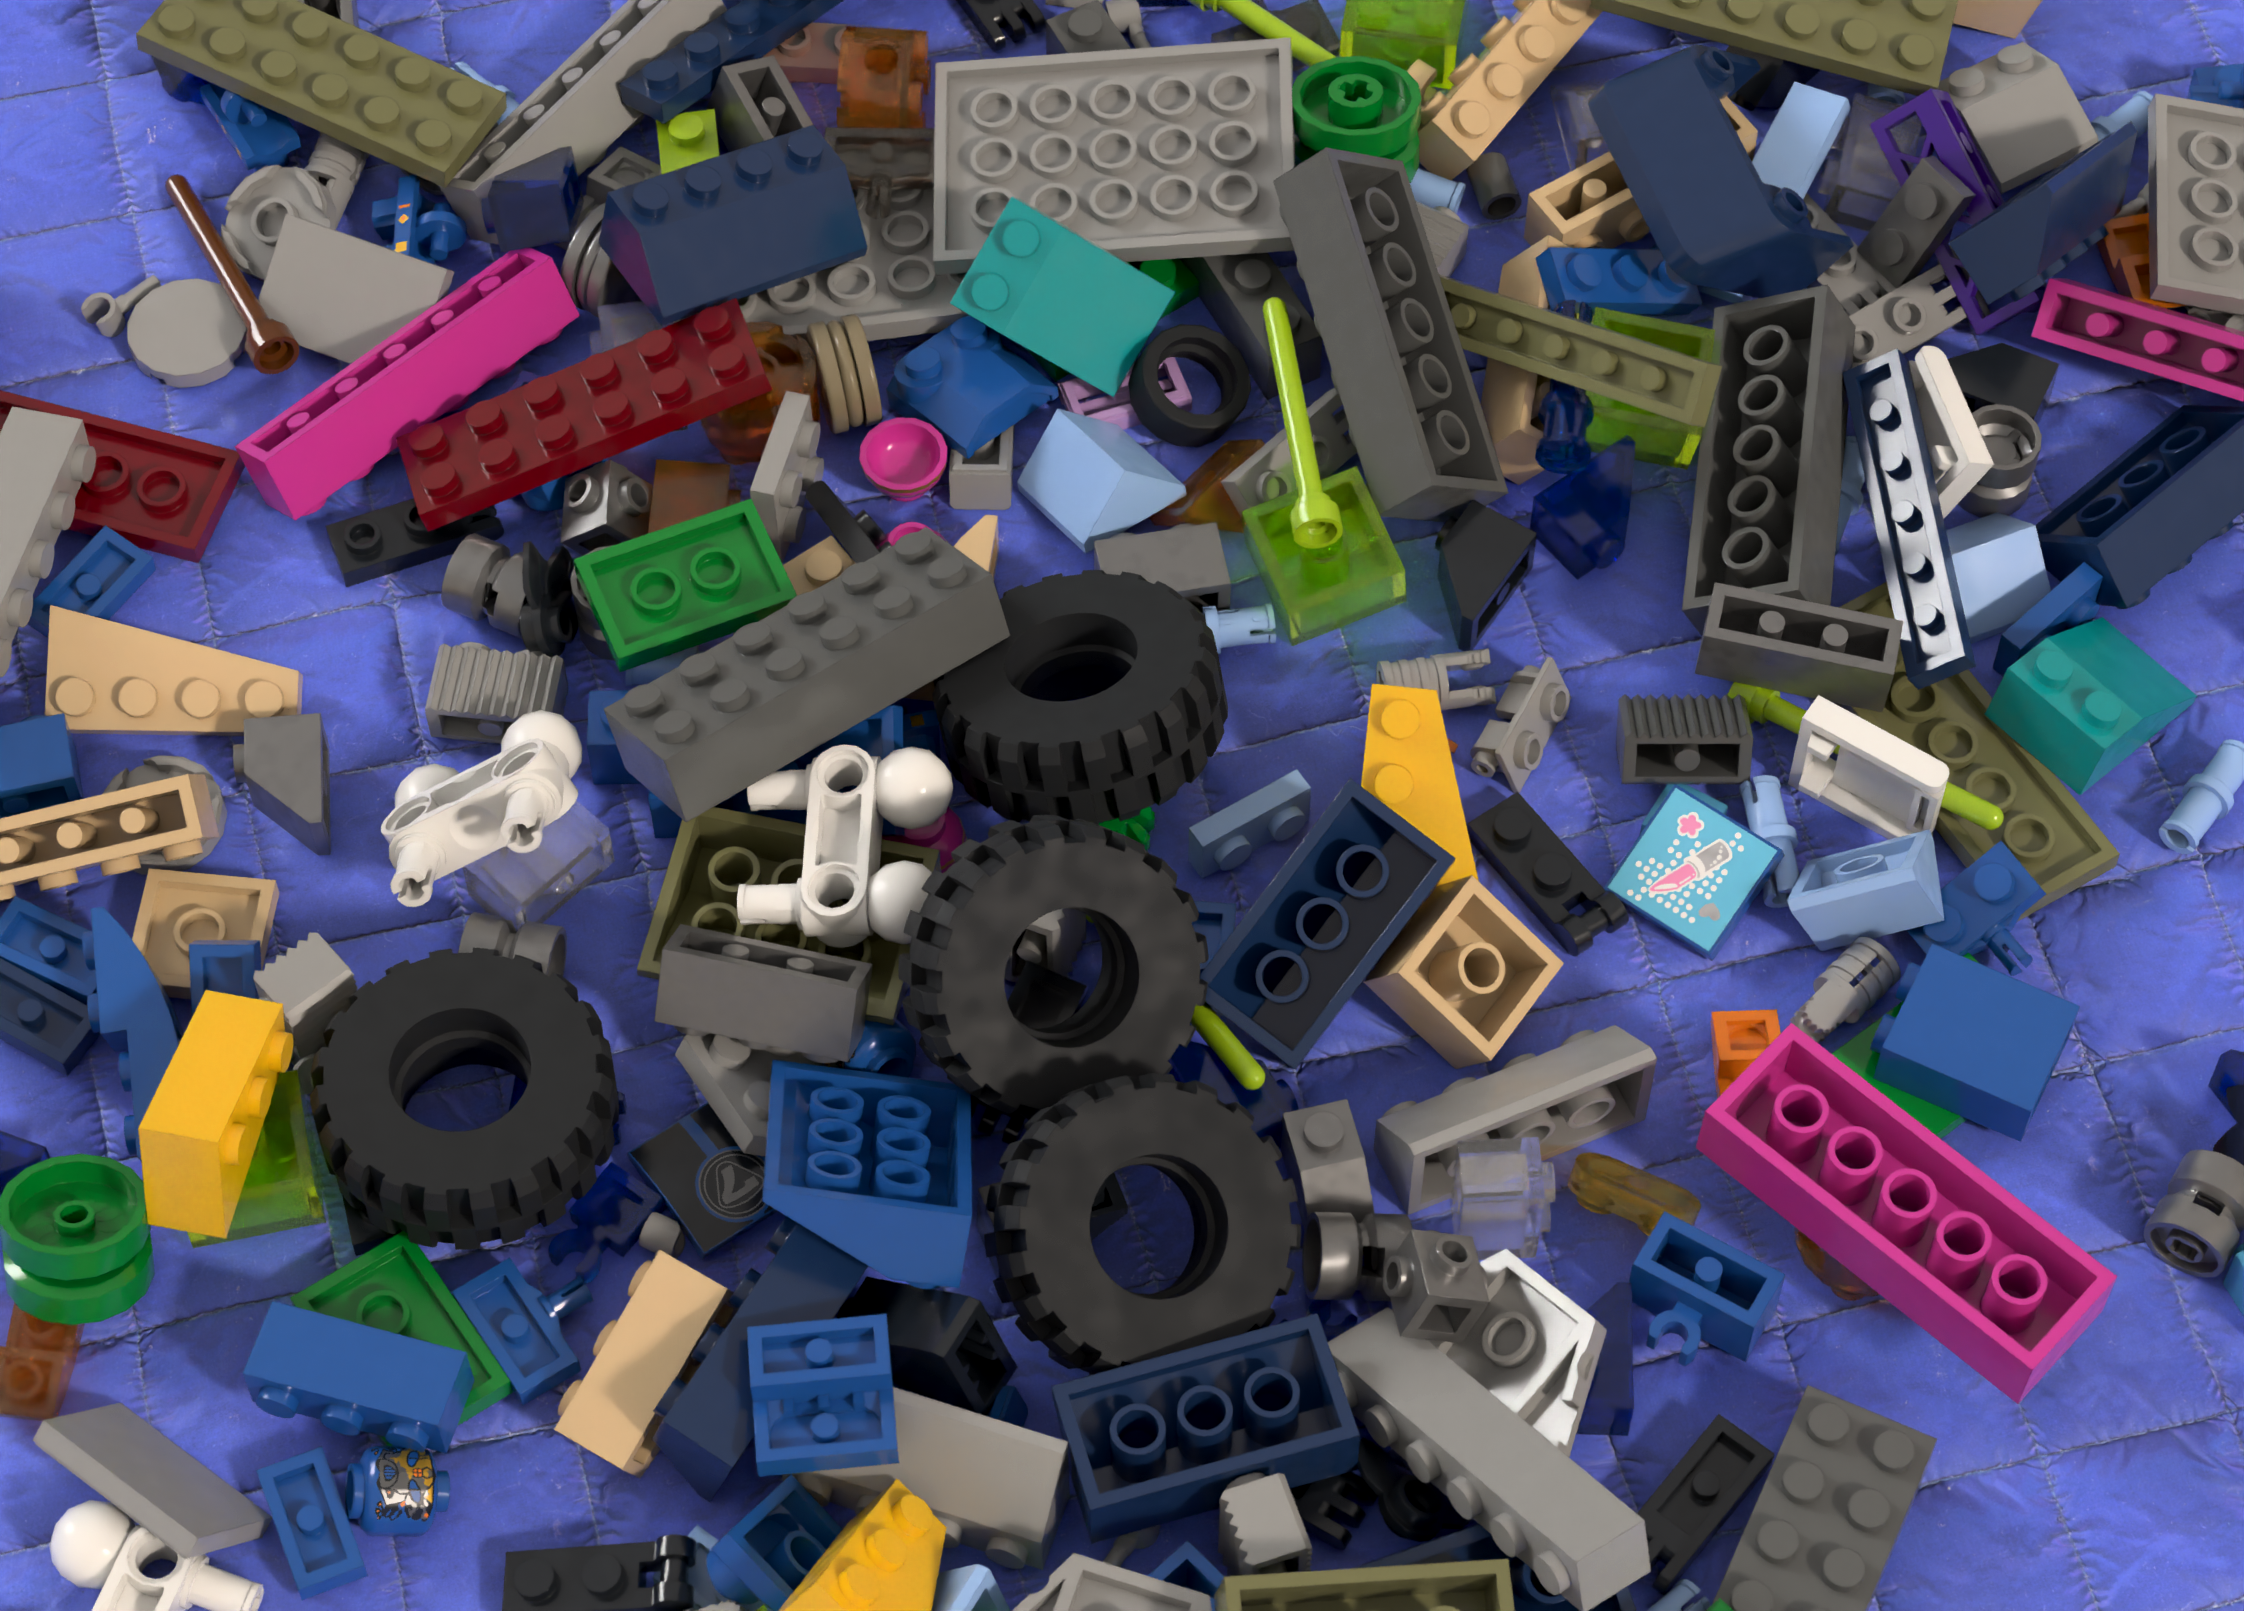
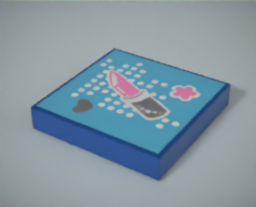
[1604,784,1784,961]

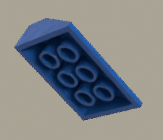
[762,1059,972,1289]

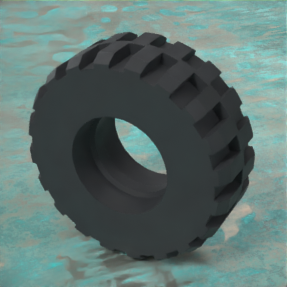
[932,570,1228,825]
[898,815,1209,1120]
[310,948,619,1250]
[984,1073,1301,1376]

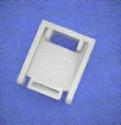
[1909,345,1994,519]
[1788,695,1949,840]

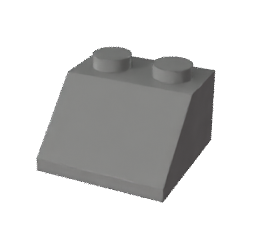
[1934,42,2098,194]

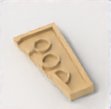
[45,605,303,736]

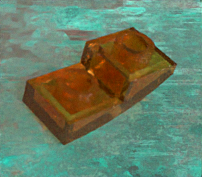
[0,1302,85,1421]

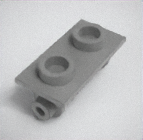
[1470,657,1571,793]

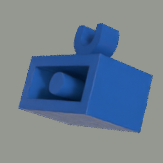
[1626,1211,1786,1366]

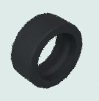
[1128,324,1251,447]

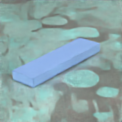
[1697,81,1851,303]

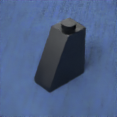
[836,1277,1017,1416]

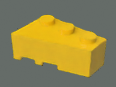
[1361,683,1479,886]
[138,990,294,1239]
[778,1479,947,1611]

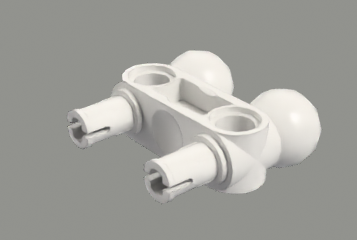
[381,710,582,907]
[737,744,953,948]
[49,1500,264,1611]

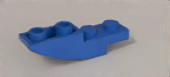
[82,907,184,1161]

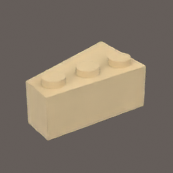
[554,1250,739,1478]

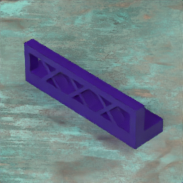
[1869,89,2047,335]

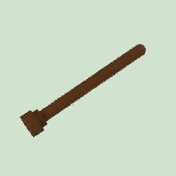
[165,174,300,375]

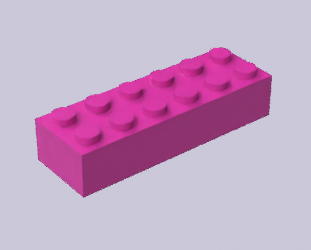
[1696,1023,2117,1404]

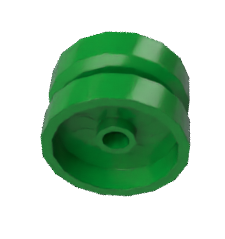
[1292,56,1421,183]
[0,1154,155,1325]

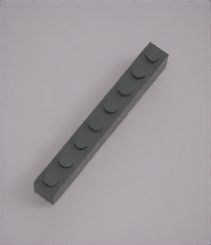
[1046,0,1322,400]

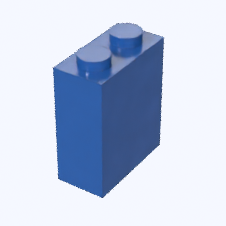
[1870,944,2080,1142]

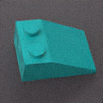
[950,196,1176,397]
[1984,617,2197,795]

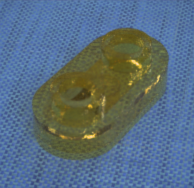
[1567,1153,1701,1236]

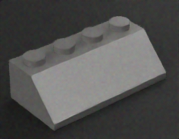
[1374,1025,1657,1215]
[782,1387,1070,1570]

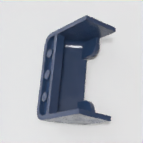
[1588,44,1854,298]

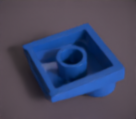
[886,316,1059,459]
[706,1474,842,1611]

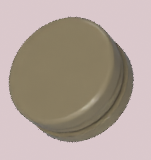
[807,314,882,434]

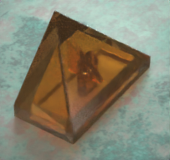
[1149,439,1265,535]

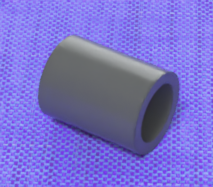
[1466,152,1522,220]

